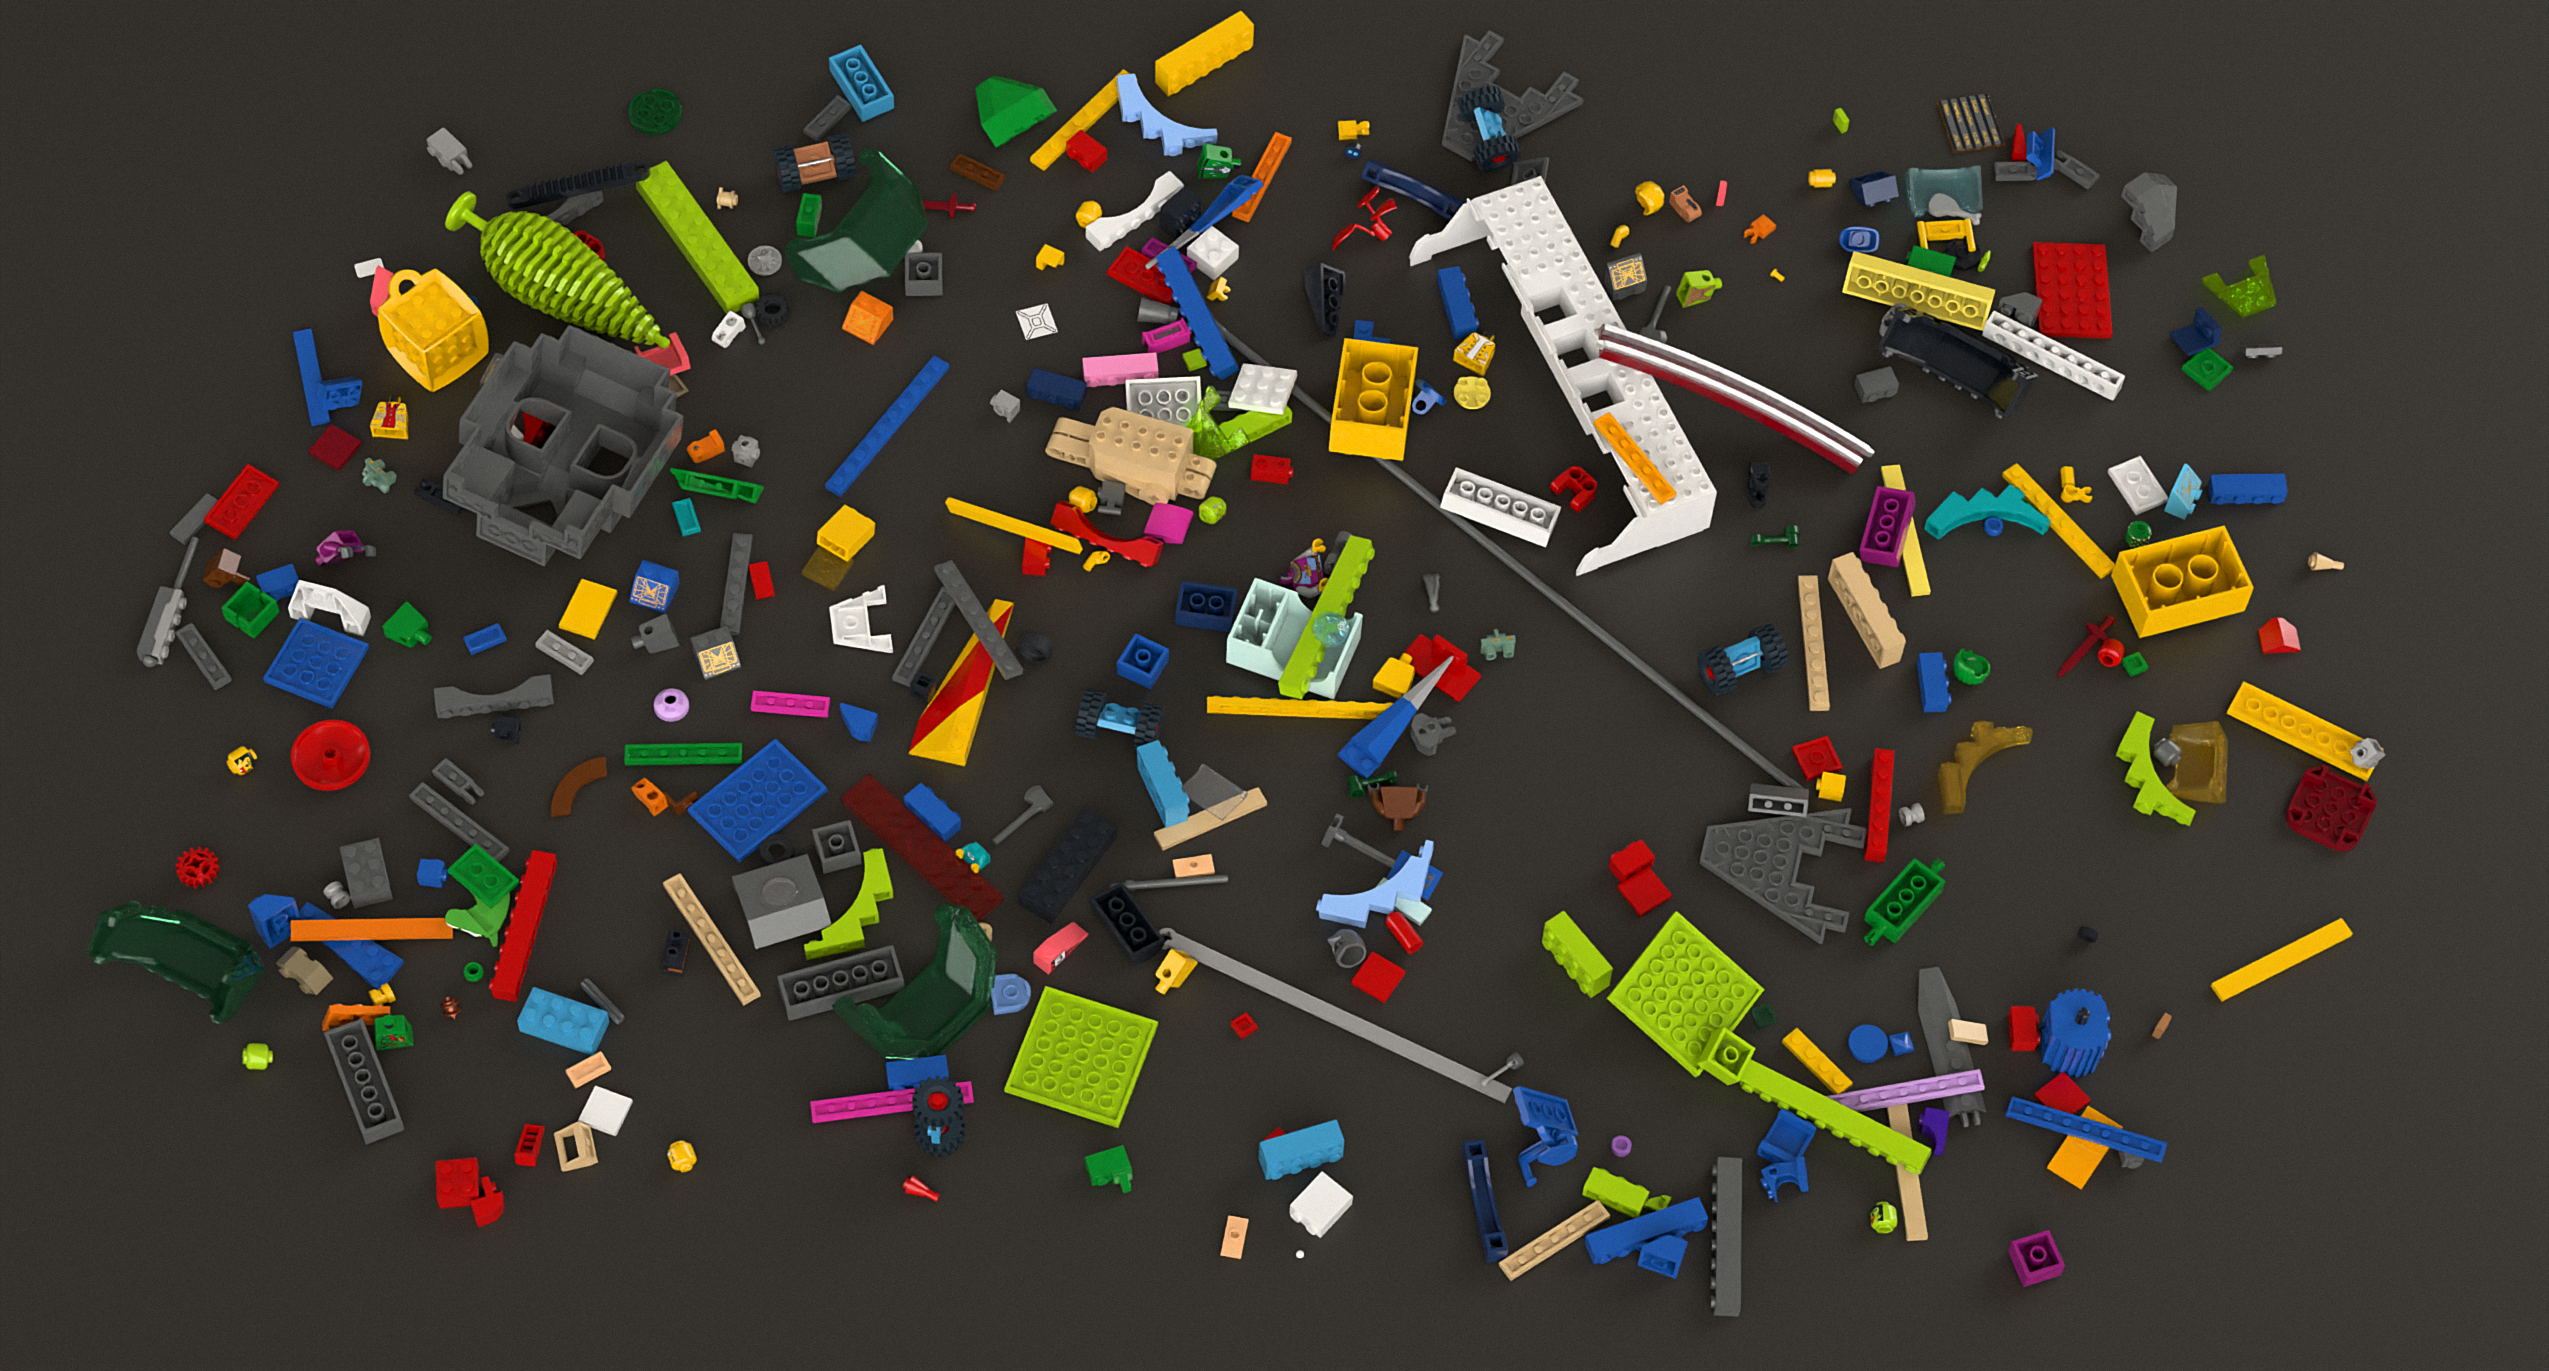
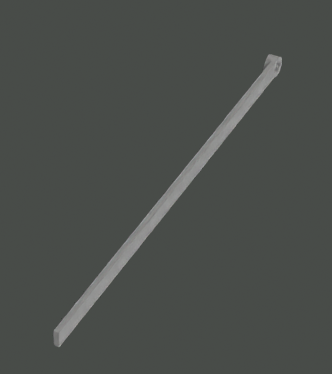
[1159,928,1512,1103]

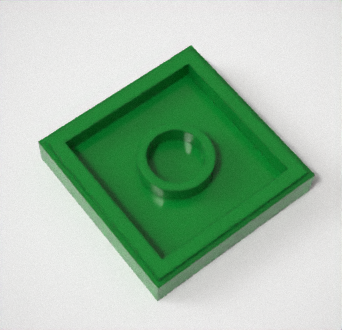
[2181,348,2234,392]

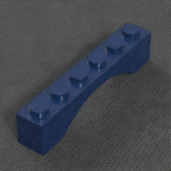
[1361,159,1466,220]
[1462,1139,1508,1263]

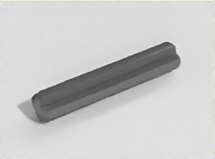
[581,978,625,1024]

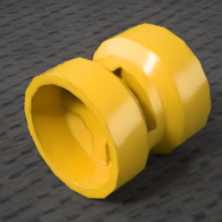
[369,983,396,1005]

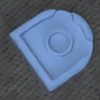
[988,974,1031,1015]

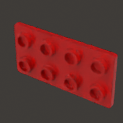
[1399,634,1481,702]

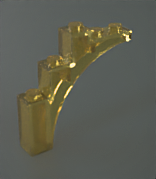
[1938,721,2033,814]

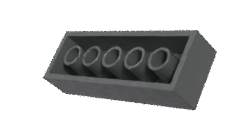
[777,945,905,1021]
[324,1018,405,1144]

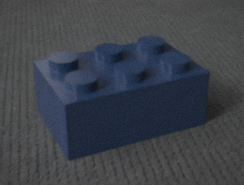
[1175,581,1238,632]

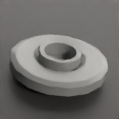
[748,246,782,276]

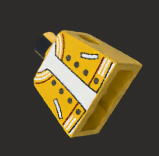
[1453,331,1495,376]

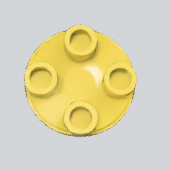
[1454,376,1491,409]

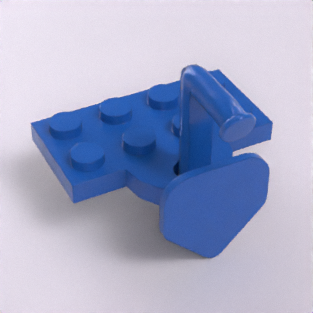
[1513,1086,1578,1187]

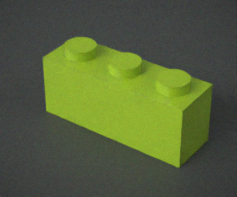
[1582,1167,1649,1218]

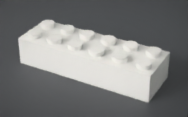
[1440,467,1561,547]

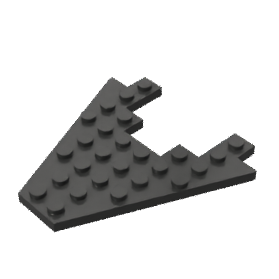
[1442,30,1583,162]
[1699,808,1867,944]

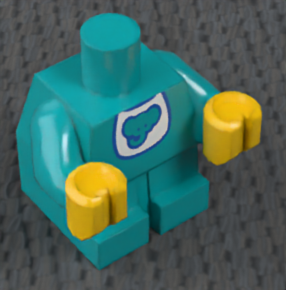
[956,842,990,873]

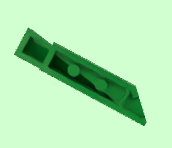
[670,468,764,503]

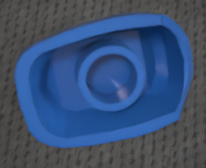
[1839,226,1879,253]

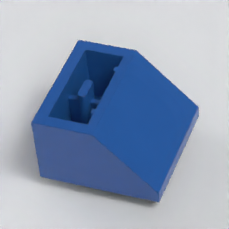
[316,376,362,411]

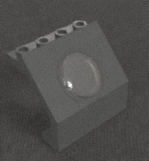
[732,854,832,949]

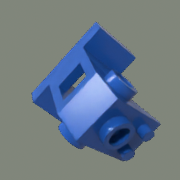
[1760,1157,1809,1202]

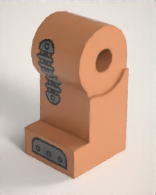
[1669,185,1702,222]

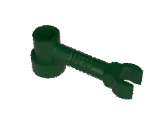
[1750,525,1800,548]
[1347,770,1398,798]

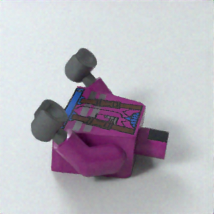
[315,530,376,567]

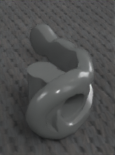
[1422,573,1440,613]

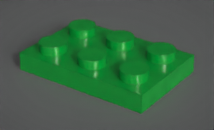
[448,844,519,909]

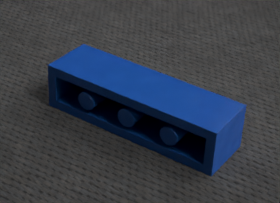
[1437,266,1479,339]
[2207,474,2288,505]

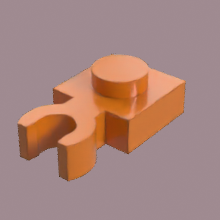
[1744,214,1776,244]

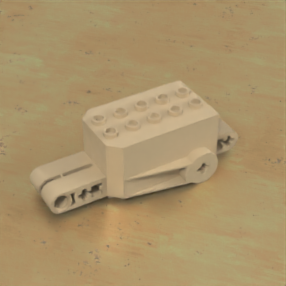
[1045,407,1217,505]

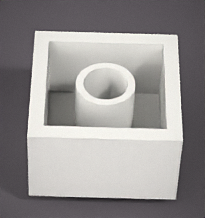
[1187,226,1239,280]

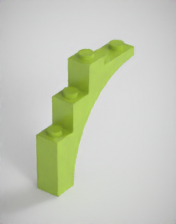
[2116,711,2196,826]

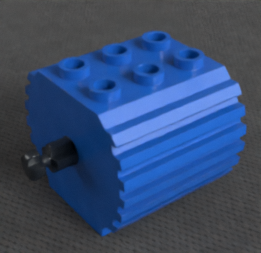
[2040,988,2111,1078]

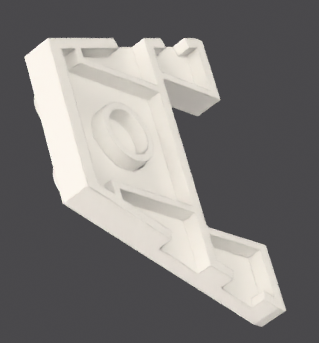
[829,585,893,653]

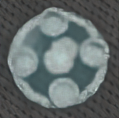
[1312,612,1351,648]

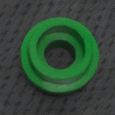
[463,962,484,982]

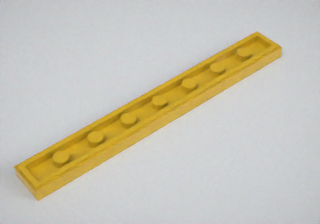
[945,497,1083,554]
[2211,918,2353,1002]

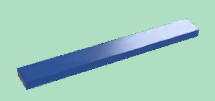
[2006,1096,2168,1163]

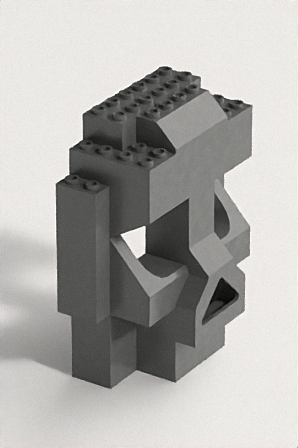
[443,325,684,566]

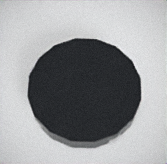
[1945,238,1981,271]

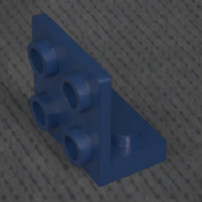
[2170,307,2221,356]

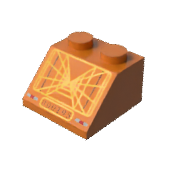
[842,291,893,345]

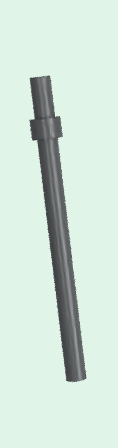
[1110,875,1228,892]

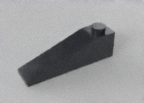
[1305,263,1346,337]

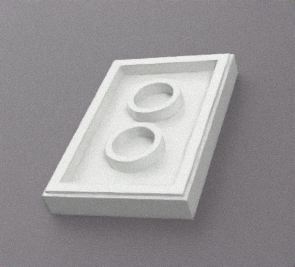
[2108,456,2169,515]

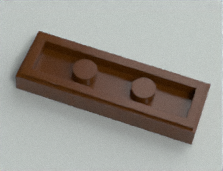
[950,153,1006,191]

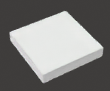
[578,1086,633,1136]

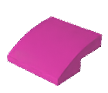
[1144,503,1194,544]

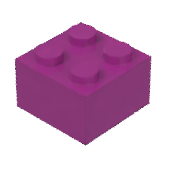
[2008,1230,2065,1287]

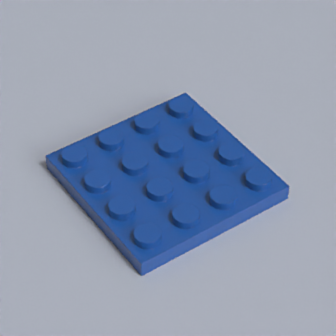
[263,618,369,709]

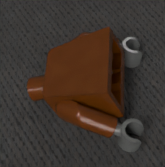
[1368,783,1428,831]

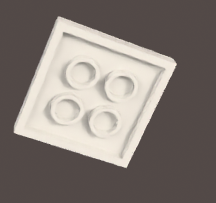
[1228,363,1297,415]

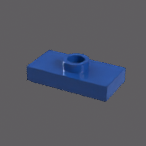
[463,623,507,655]

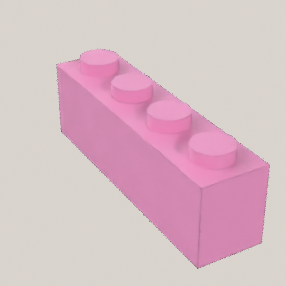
[1083,353,1158,387]

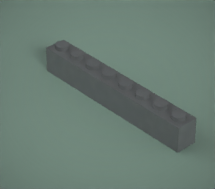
[1710,1157,1742,1317]

